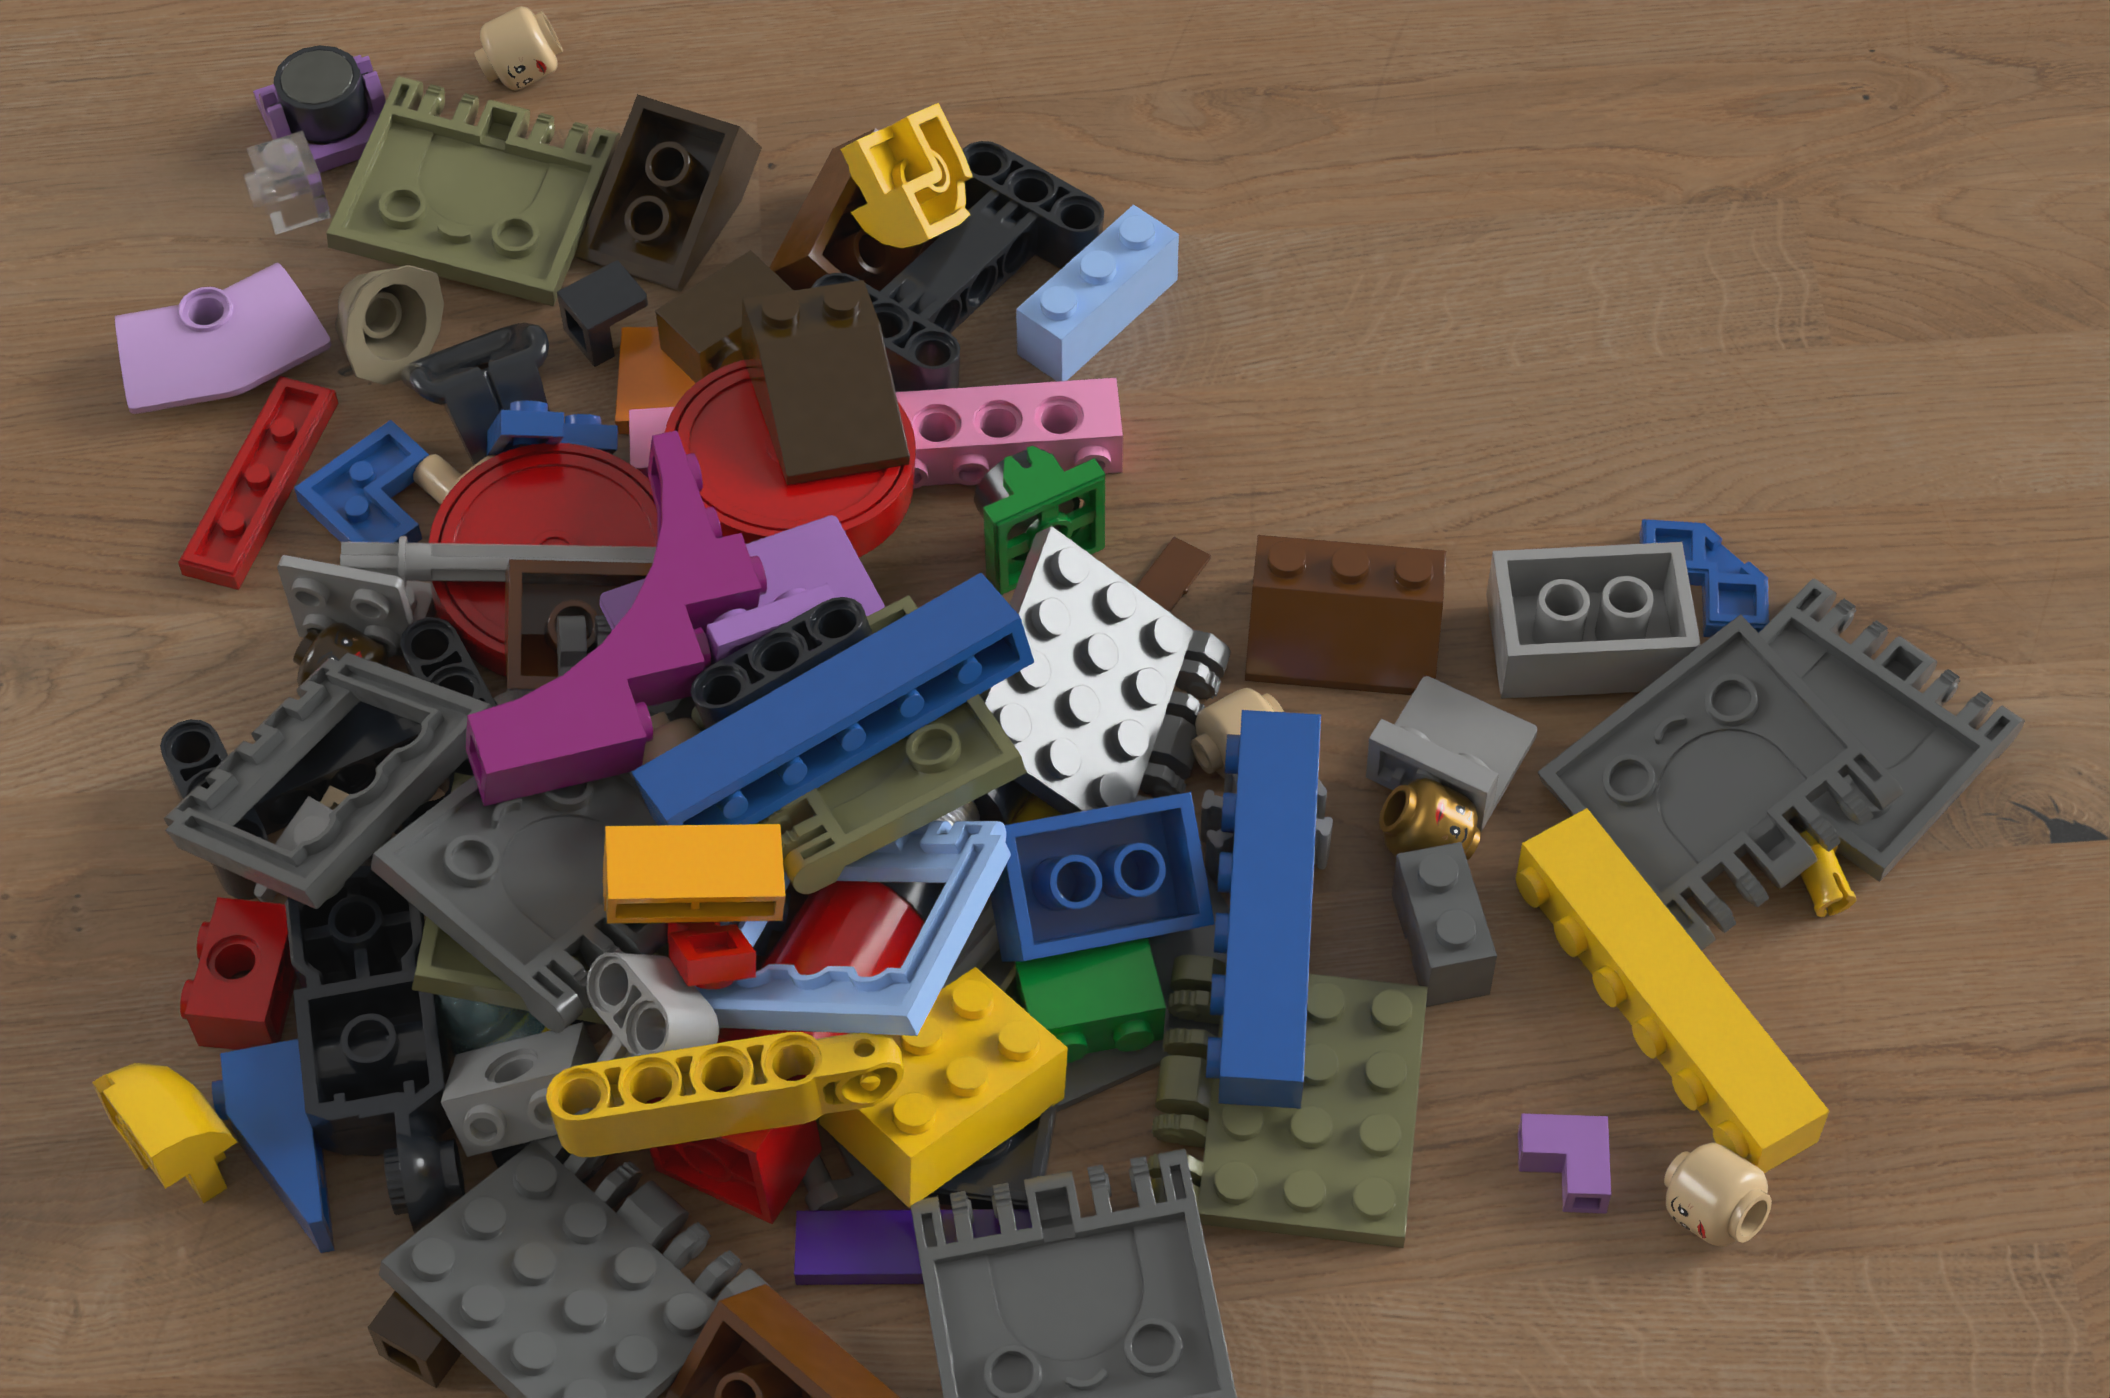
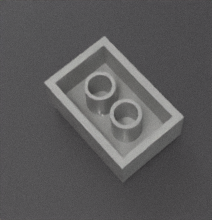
[1486,542,1701,699]

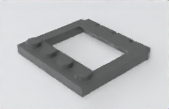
[164,653,492,909]

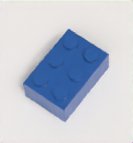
[990,792,1215,962]

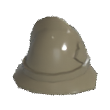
[335,265,444,385]

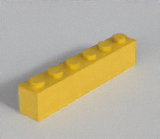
[1515,808,1829,1173]

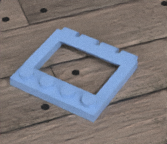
[695,821,1011,1036]

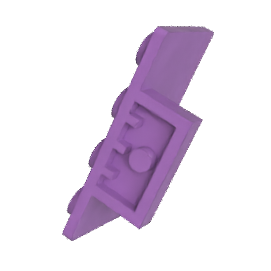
[599,515,885,706]

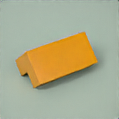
[603,824,785,924]

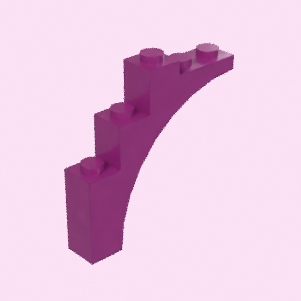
[466,431,767,806]

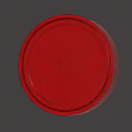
[665,360,916,558]
[428,443,657,677]

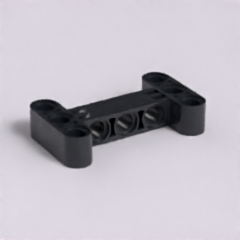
[812,141,1104,392]
[160,617,497,900]

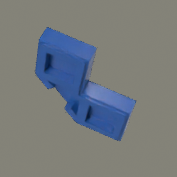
[1640,519,1769,638]

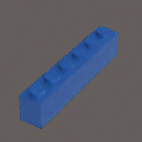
[632,573,1034,826]
[1206,710,1321,1109]

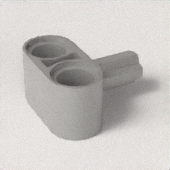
[586,952,719,1062]

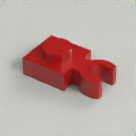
[667,922,756,989]

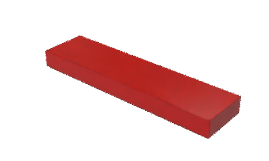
[178,376,339,590]

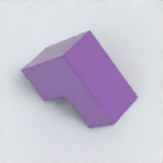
[1518,1113,1611,1213]

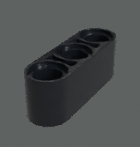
[690,597,873,729]

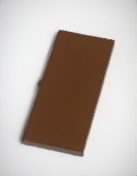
[1136,537,1211,612]

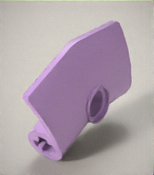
[115,263,332,414]

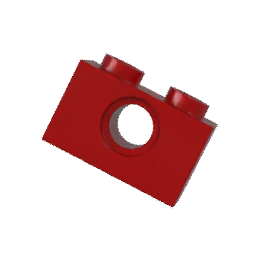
[180,897,297,1050]

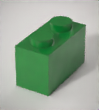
[1015,937,1166,1063]

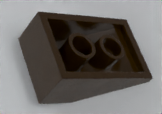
[575,94,762,292]
[741,280,910,485]

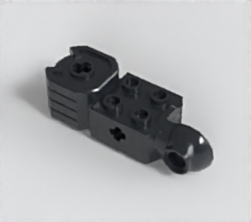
[285,866,465,1234]

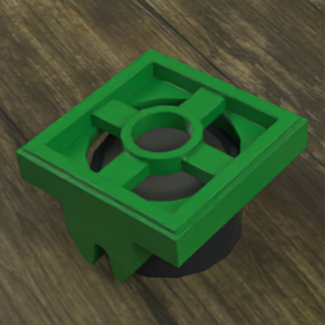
[974,446,1105,595]

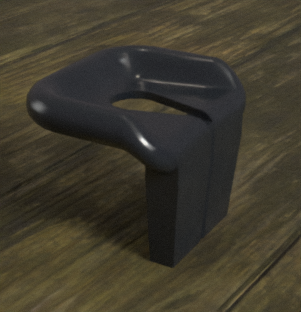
[401,322,550,466]

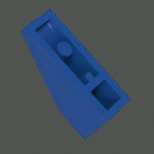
[212,1039,335,1253]

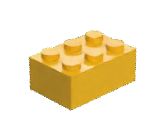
[819,967,1068,1208]

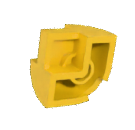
[841,103,973,248]
[92,1063,238,1203]

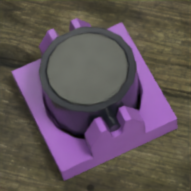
[253,45,386,182]

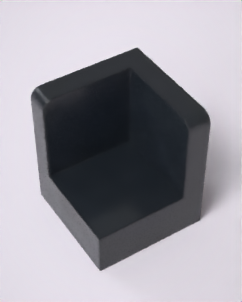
[557,260,648,367]

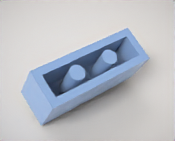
[1016,205,1179,382]

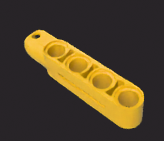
[546,1032,904,1157]

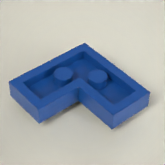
[487,401,618,455]
[294,420,429,543]

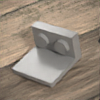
[277,555,436,657]
[1366,676,1537,832]

